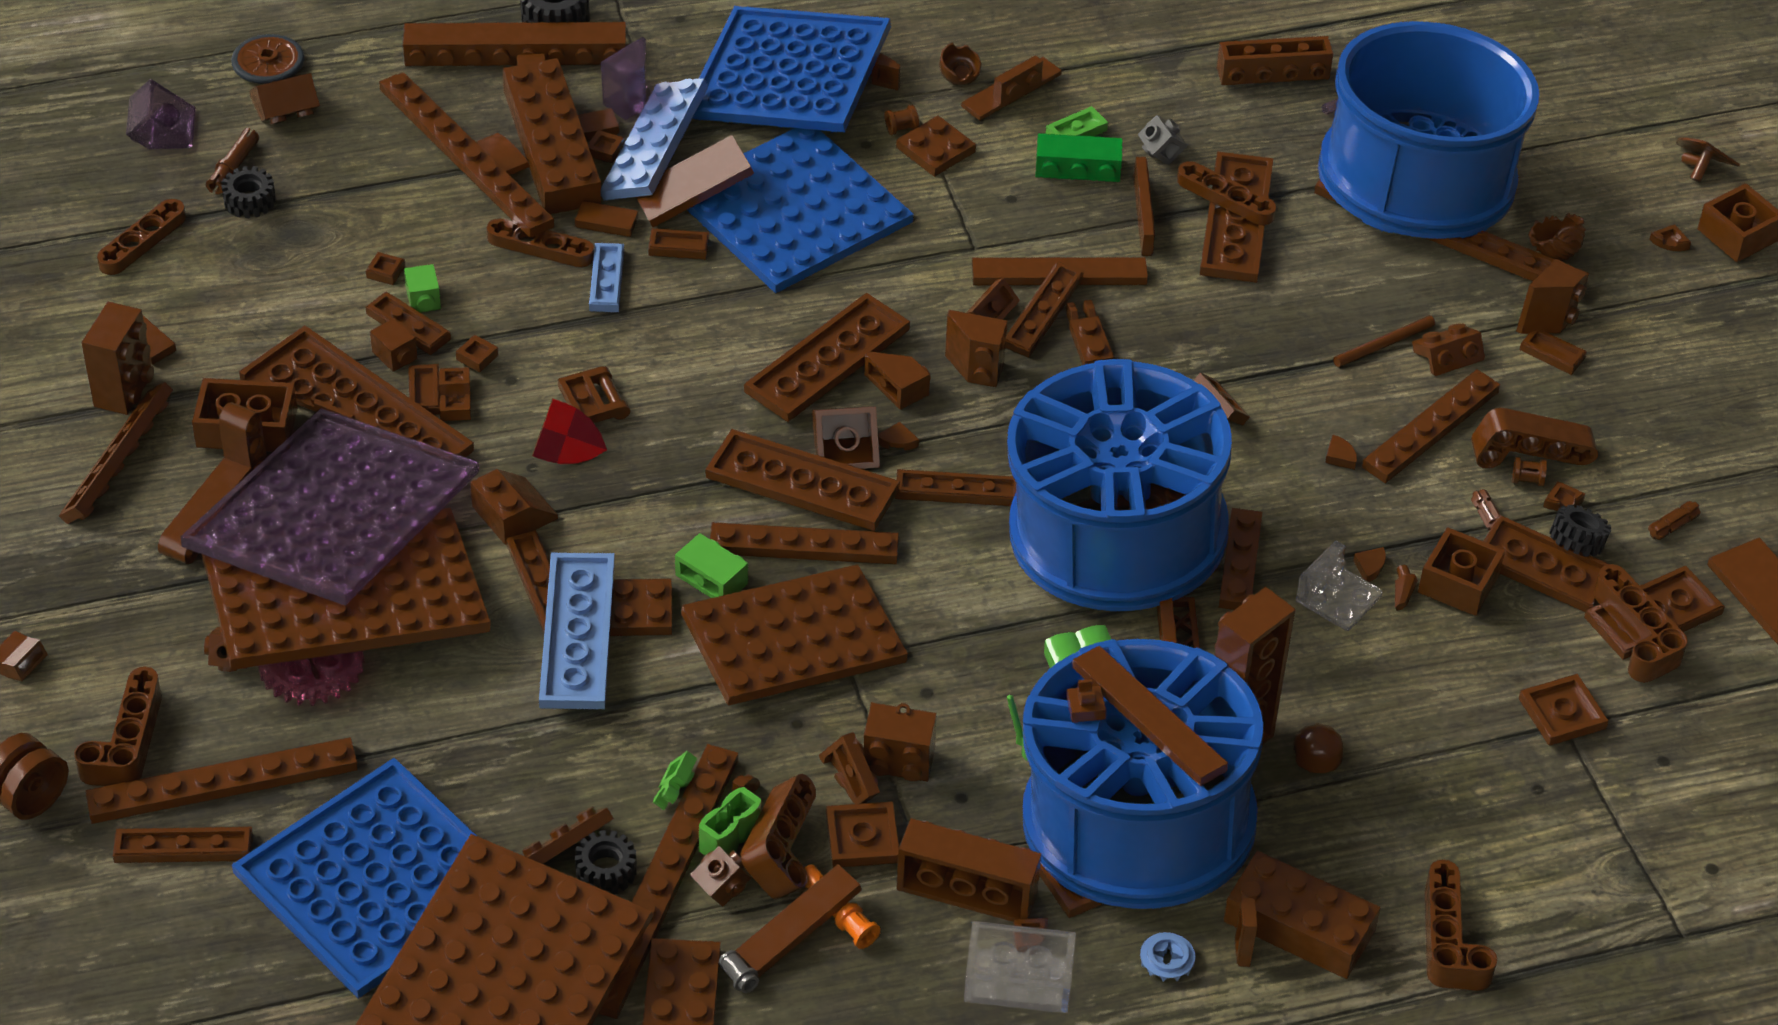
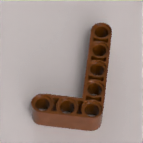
[158,402,267,564]

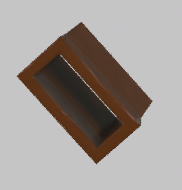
[0,630,48,681]

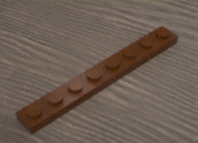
[85,737,358,824]

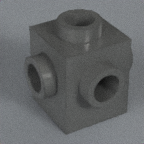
[1138,115,1188,165]

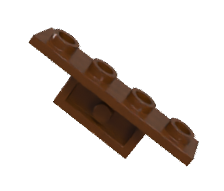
[961,55,1062,121]

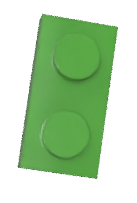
[1046,106,1108,136]

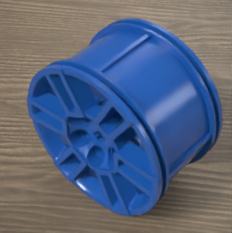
[1318,21,1539,239]
[1007,359,1232,611]
[1023,639,1263,909]

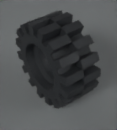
[221,166,276,218]
[1549,505,1611,557]
[575,830,637,894]

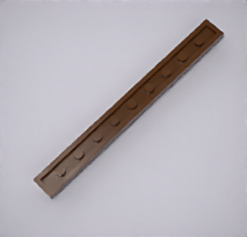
[379,72,554,238]
[1314,180,1589,285]
[598,744,738,1019]

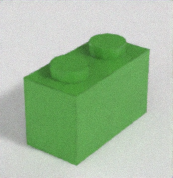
[675,533,748,598]

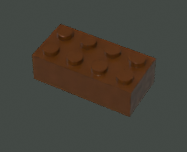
[896,818,1042,922]
[1224,850,1381,979]

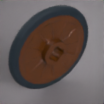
[231,34,305,84]

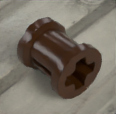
[884,105,919,135]
[1512,456,1547,487]

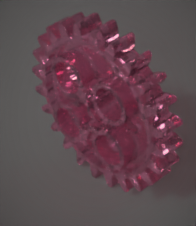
[258,651,365,706]

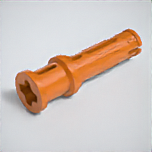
[804,864,881,949]

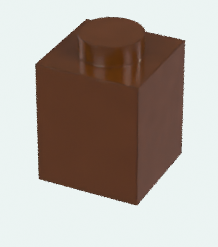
[370,318,418,372]

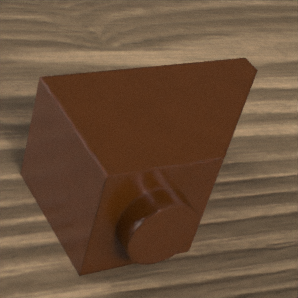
[864,352,931,410]

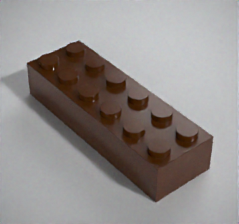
[503,58,601,214]
[1215,587,1296,745]

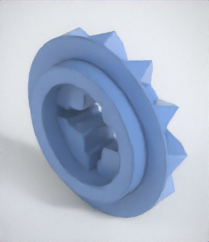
[1140,932,1195,982]

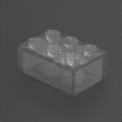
[964,921,1076,1013]

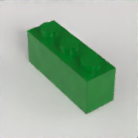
[1035,133,1122,182]

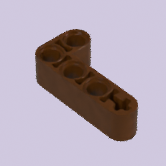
[1471,408,1598,468]
[1594,564,1688,683]
[74,666,162,786]
[741,774,816,899]
[1425,860,1497,990]

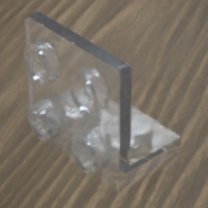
[1296,540,1383,631]

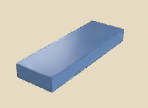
[589,243,624,312]

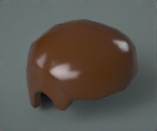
[939,42,982,85]
[1294,723,1343,773]

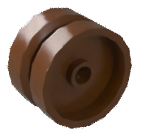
[0,733,69,820]

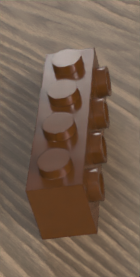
[1217,36,1333,85]

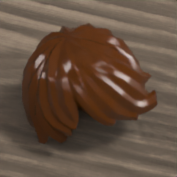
[1528,213,1586,261]

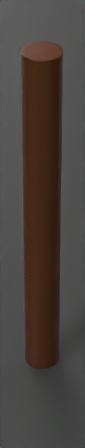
[1333,315,1435,368]

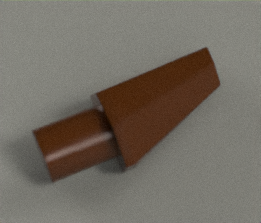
[1395,565,1418,611]

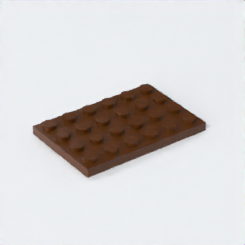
[681,564,908,706]

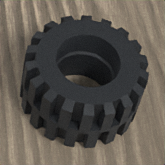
[520,0,590,23]

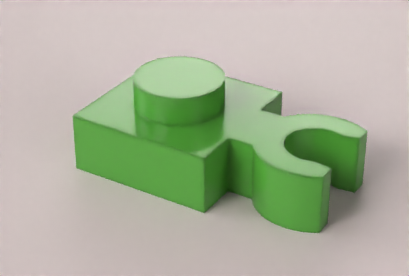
[653,751,698,810]

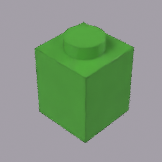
[404,264,441,312]

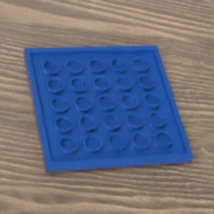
[692,6,891,132]
[687,128,914,293]
[232,758,477,999]

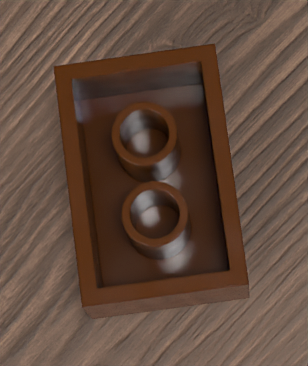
[81,301,154,415]
[192,378,298,453]

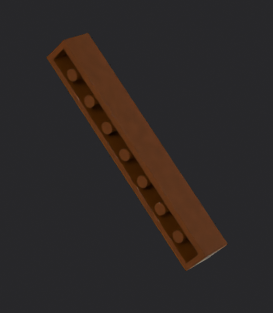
[403,22,626,66]

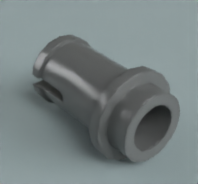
[719,950,759,993]

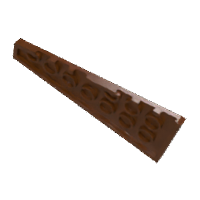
[239,325,474,467]

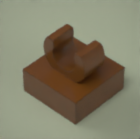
[1067,679,1106,723]

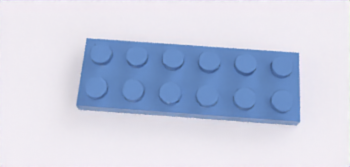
[601,78,708,200]
[539,552,615,709]

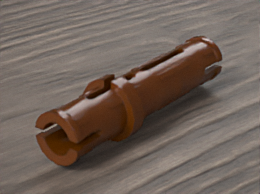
[206,128,259,195]

